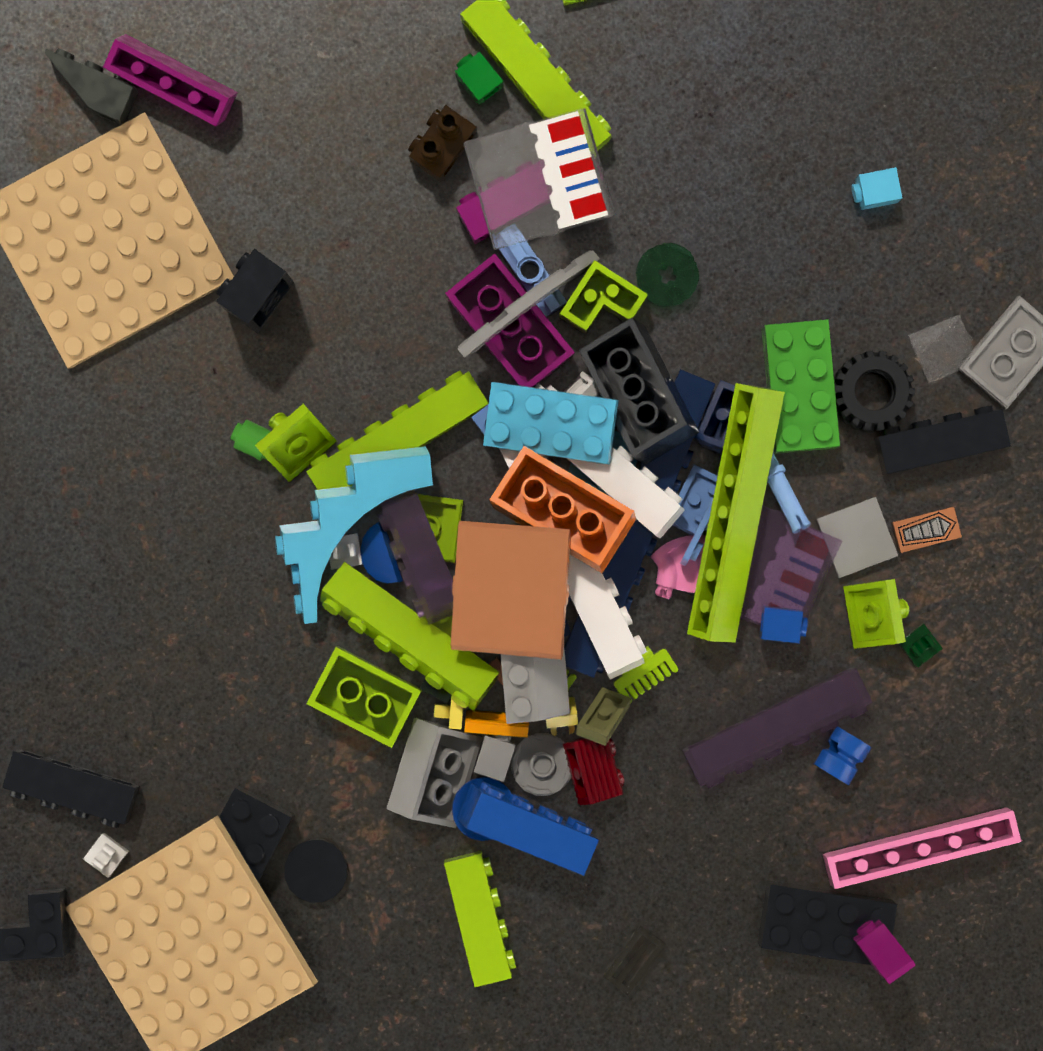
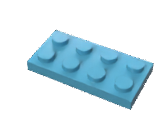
[483,382,619,464]

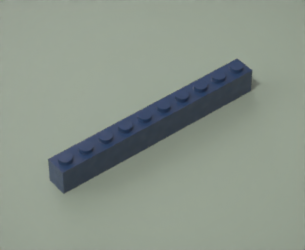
[564,369,715,678]

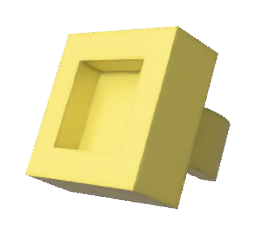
[546,697,578,736]
[434,698,464,730]

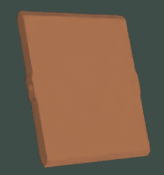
[451,521,571,660]

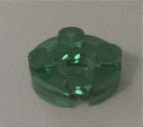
[636,243,699,307]

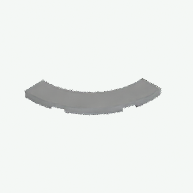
[458,250,600,358]

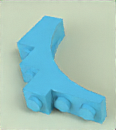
[275,446,433,624]

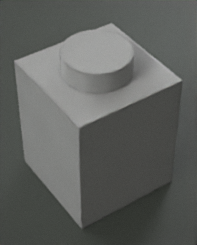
[474,734,516,782]

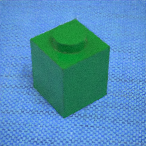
[455,51,504,106]

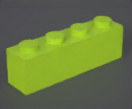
[444,851,516,987]

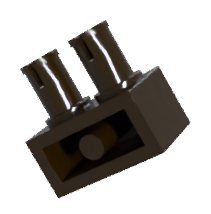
[408,105,477,183]

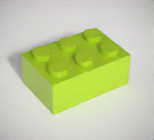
[306,646,422,748]

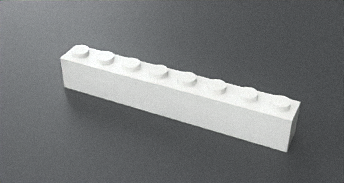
[499,448,647,679]

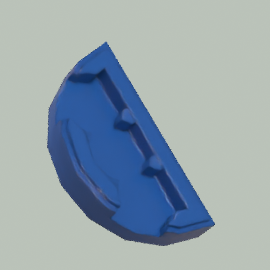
[360,522,403,584]

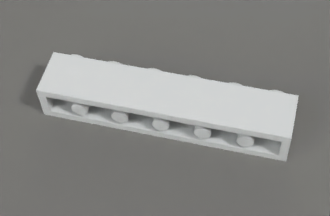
[534,383,685,538]

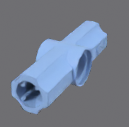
[492,224,567,317]

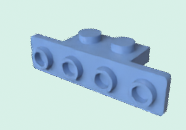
[672,464,717,566]

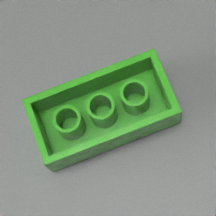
[761,319,840,454]

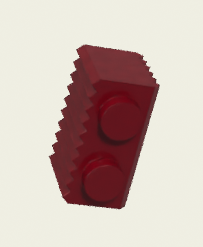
[563,738,624,805]

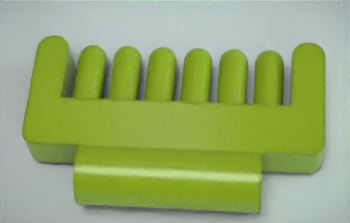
[613,646,678,704]

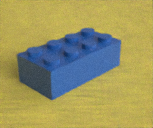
[457,781,599,876]

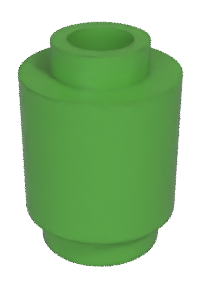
[230,419,271,461]

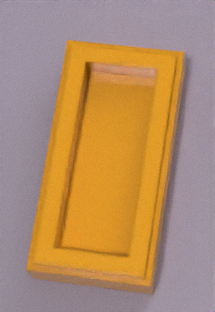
[464,710,529,738]

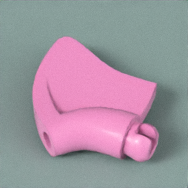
[651,535,706,599]

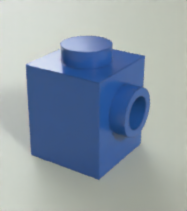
[759,606,808,644]

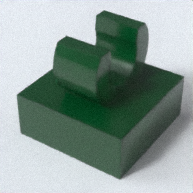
[899,623,943,668]

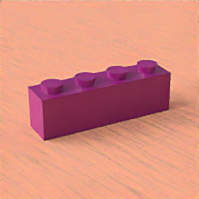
[103,34,238,126]

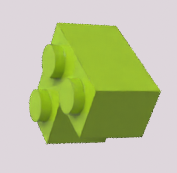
[559,260,648,334]

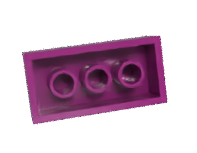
[445,253,575,387]

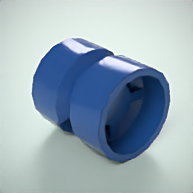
[813,726,872,786]

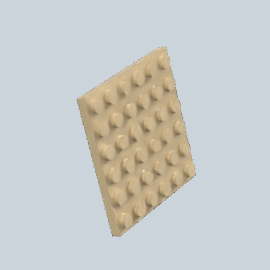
[0,112,234,369]
[65,815,318,1051]

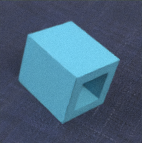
[852,167,902,210]

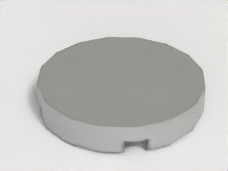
[511,733,571,796]

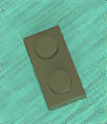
[576,687,631,746]

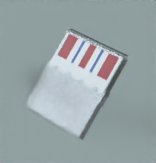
[463,108,616,250]

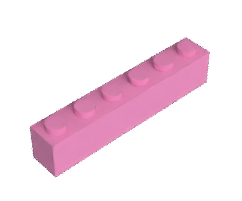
[823,808,1021,889]

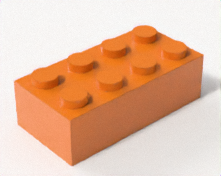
[489,446,636,573]

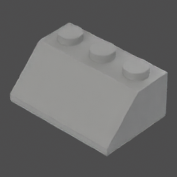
[500,648,570,724]
[386,718,483,828]

